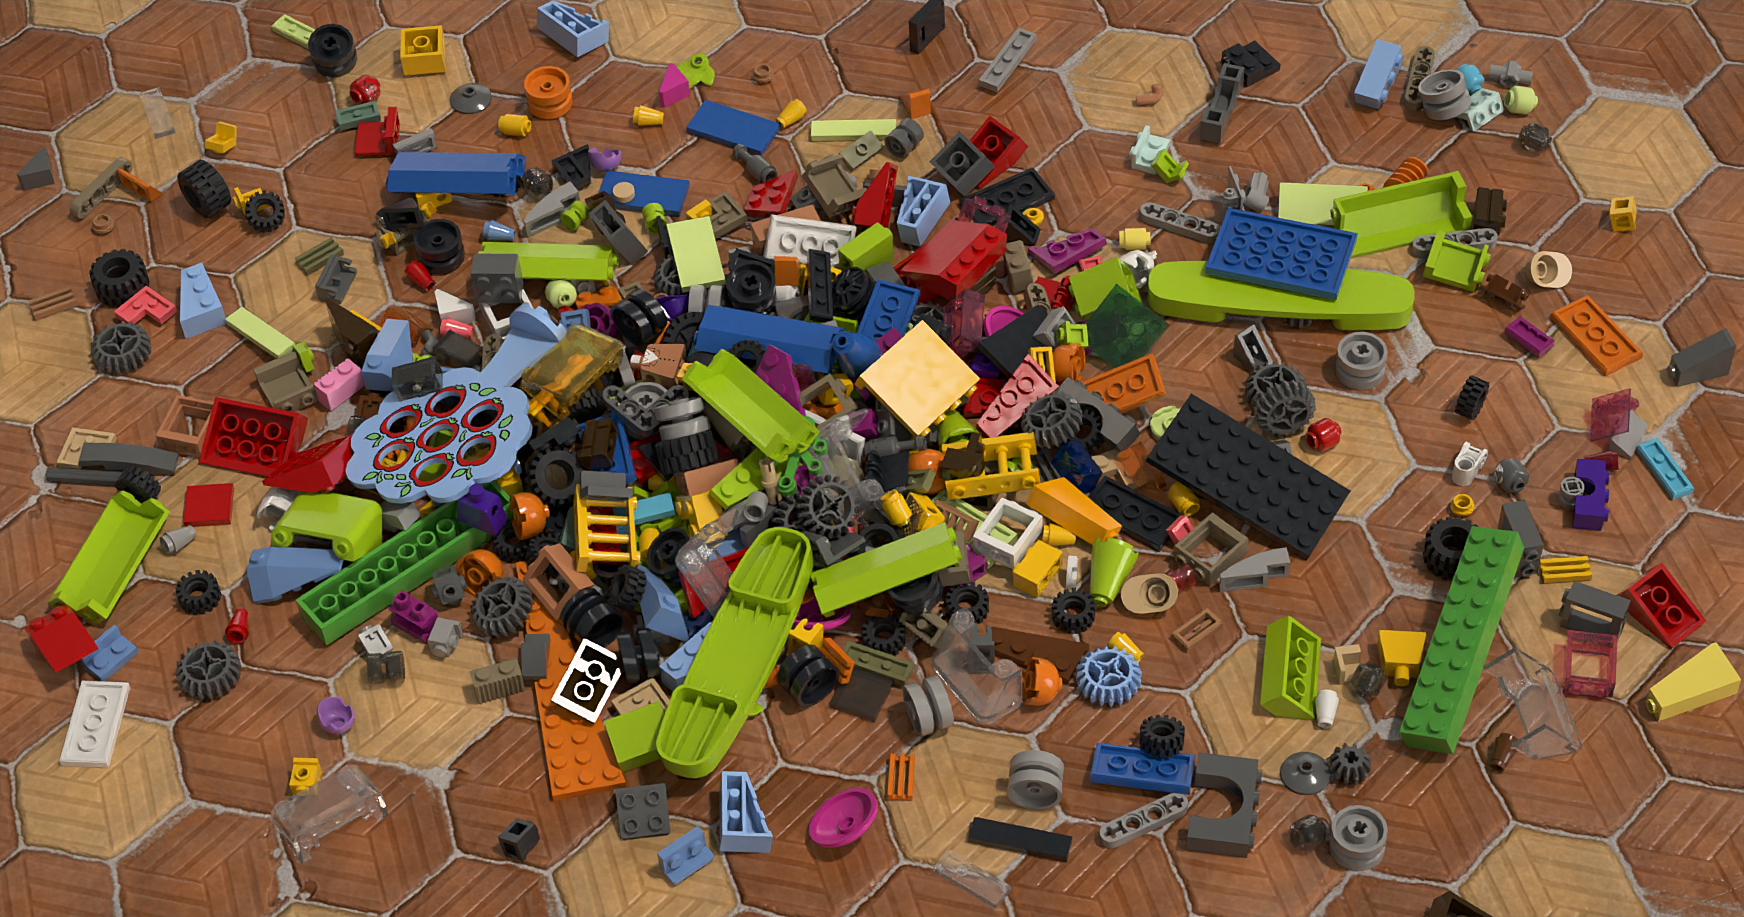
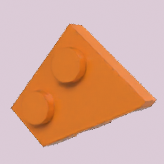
[574,286,623,310]

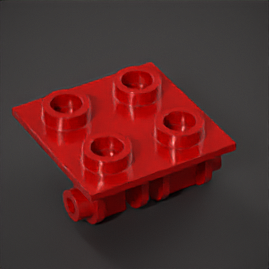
[1023,275,1075,313]

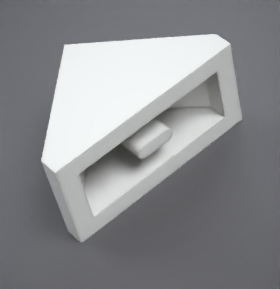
[435,289,476,324]

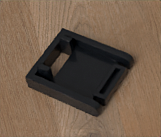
[908,0,945,55]

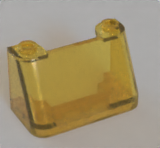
[520,324,626,421]

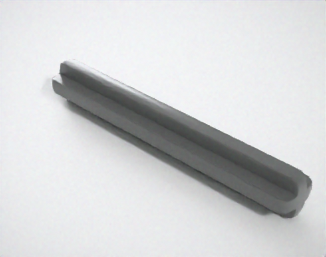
[45,468,122,485]

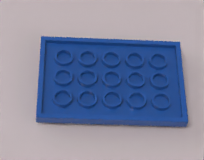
[1205,208,1358,300]

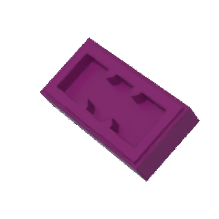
[1504,316,1555,358]

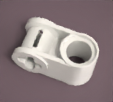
[1452,441,1488,486]

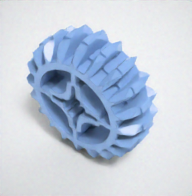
[1076,645,1142,707]

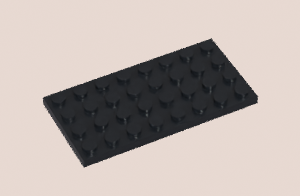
[1145,393,1351,561]

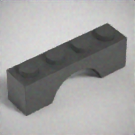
[1200,63,1244,143]
[1055,377,1140,454]

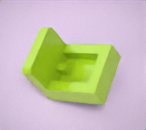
[1150,149,1189,183]
[1056,321,1088,349]

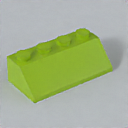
[1260,615,1321,720]

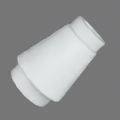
[1315,690,1339,728]

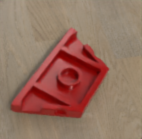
[744,169,798,218]

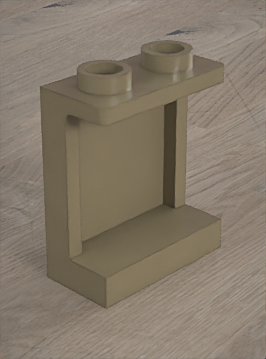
[802,153,867,217]
[253,351,319,412]

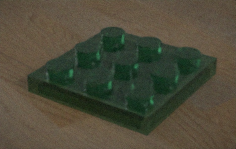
[1085,284,1170,368]

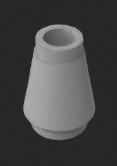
[159,525,196,554]

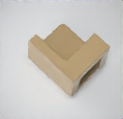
[1333,644,1363,685]

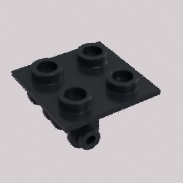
[864,450,909,498]

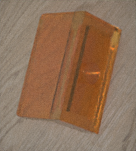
[379,307,434,348]
[1117,441,1167,490]

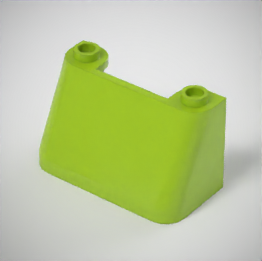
[271,491,382,561]

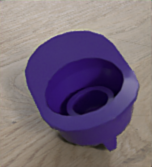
[656,294,689,323]

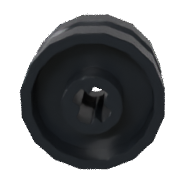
[308,24,357,78]
[413,219,465,274]
[727,261,777,314]
[610,288,667,346]
[646,527,708,589]
[887,571,943,615]
[616,626,661,684]
[777,644,840,707]

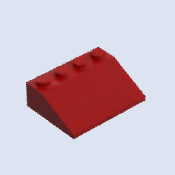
[900,220,1007,303]
[199,397,308,477]
[262,433,354,493]

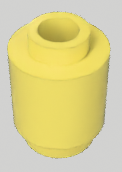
[1119,228,1151,250]

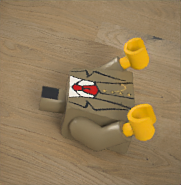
[375,202,437,256]

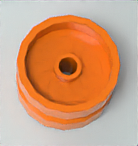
[524,66,573,119]

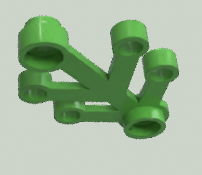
[762,416,828,497]

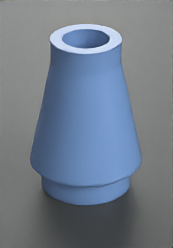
[482,220,516,242]

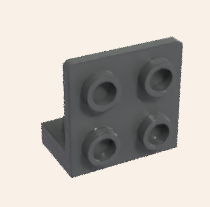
[801,530,866,566]
[615,783,671,839]

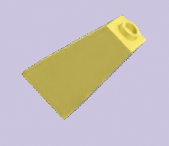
[1646,642,1741,722]

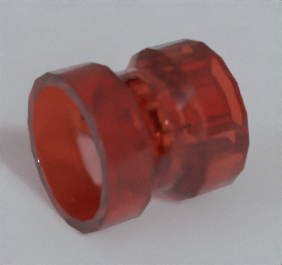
[1164,563,1196,593]

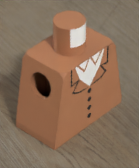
[630,344,687,390]

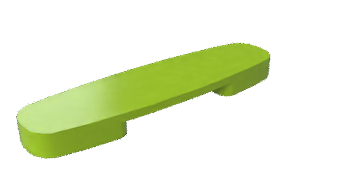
[1148,261,1414,330]
[656,527,814,778]

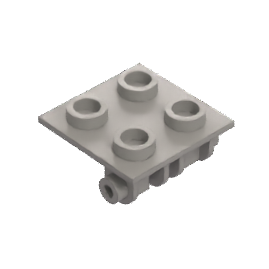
[1221,166,1246,221]

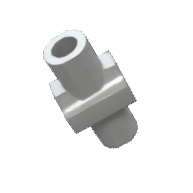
[1488,60,1533,89]

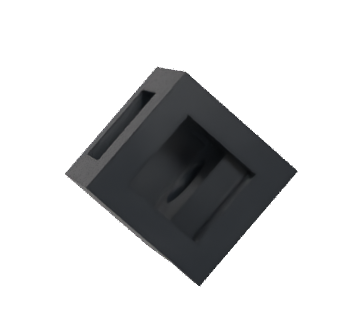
[498,818,540,861]

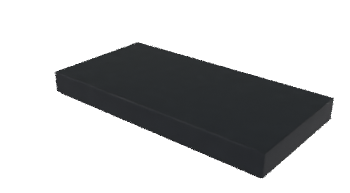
[959,167,1055,226]
[978,304,1048,378]
[1088,475,1184,552]

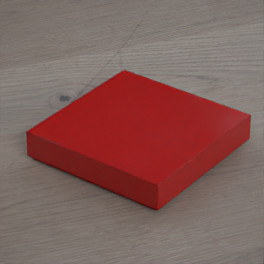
[183,483,234,527]

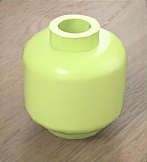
[1504,86,1538,115]
[545,280,577,309]

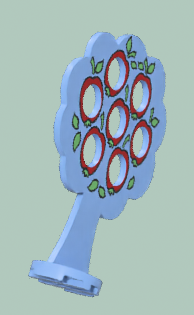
[346,302,572,504]

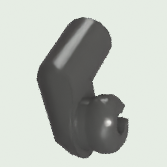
[421,330,440,356]

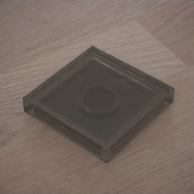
[830,667,894,723]

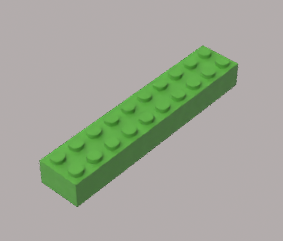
[296,480,514,645]
[1399,526,1524,755]

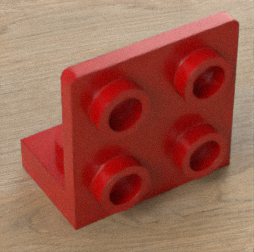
[355,107,401,156]

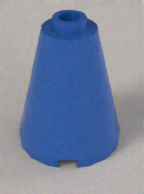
[832,331,882,378]

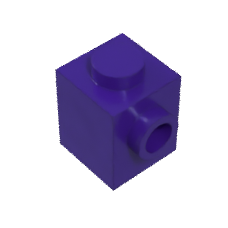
[969,352,1003,380]

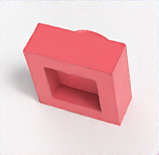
[1166,516,1194,545]

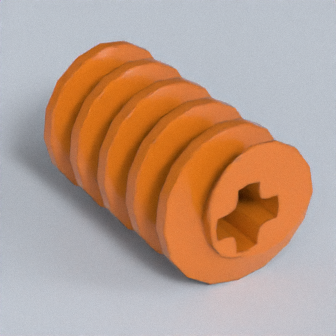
[1383,157,1429,188]

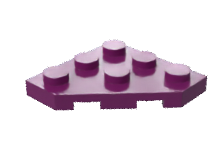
[755,345,806,416]

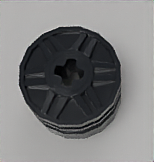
[832,267,877,325]
[559,588,624,648]

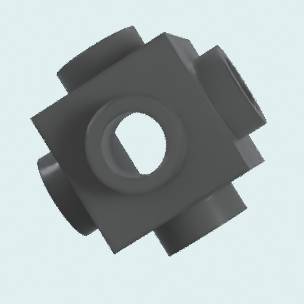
[791,185,824,215]
[431,564,467,605]

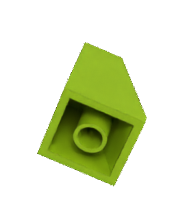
[1069,257,1144,320]

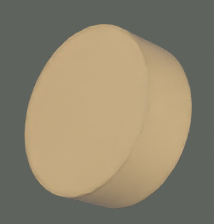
[613,182,635,203]

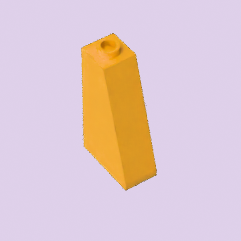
[1026,477,1122,545]

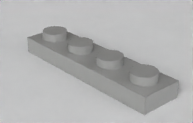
[979,27,1037,92]

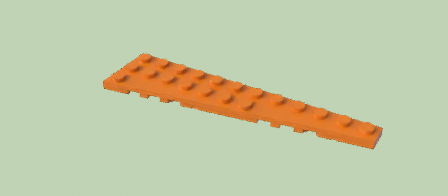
[516,561,627,801]

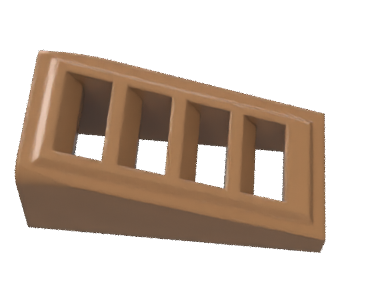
[934,500,980,542]

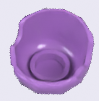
[588,147,622,171]
[317,696,355,734]

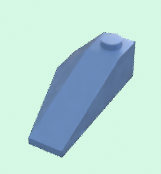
[361,319,415,391]
[247,547,344,604]
[635,565,689,642]

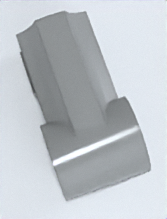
[1243,172,1269,214]
[721,491,768,530]

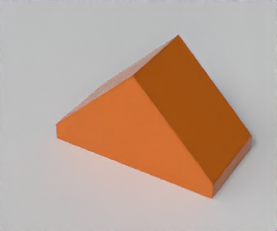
[900,88,931,119]
[774,256,801,286]

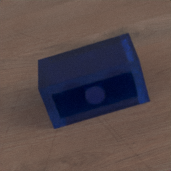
[1051,441,1103,494]

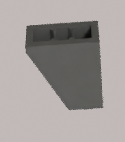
[588,200,648,265]
[1667,329,1736,387]

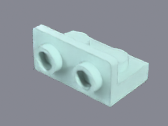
[1456,88,1504,131]
[1129,125,1170,175]

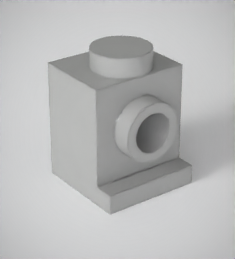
[428,617,463,657]

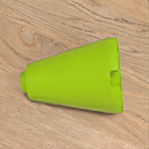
[937,409,983,453]
[1090,538,1139,607]

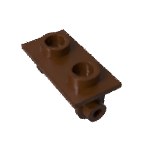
[1480,273,1529,309]

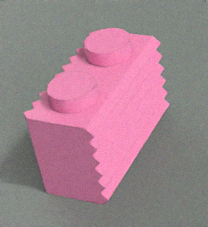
[314,359,365,411]

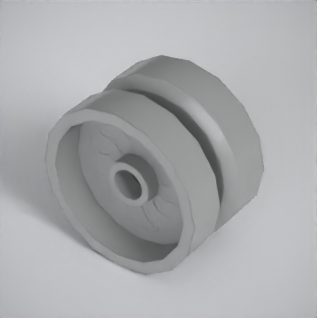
[1418,69,1471,120]
[688,285,726,313]
[1335,332,1388,390]
[623,382,672,440]
[653,396,711,441]
[902,675,954,737]
[1007,750,1064,810]
[1329,805,1388,872]

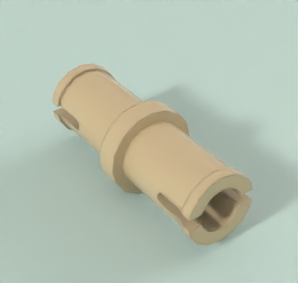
[758,457,782,505]

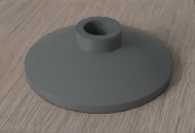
[450,83,492,114]
[1281,752,1331,795]

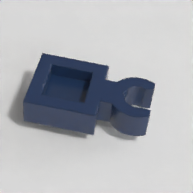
[678,609,713,642]

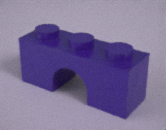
[1572,458,1610,531]

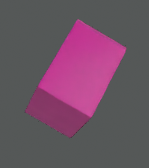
[659,63,690,108]

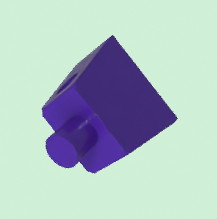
[457,484,508,537]

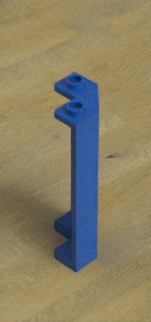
[386,152,525,196]
[694,305,845,373]

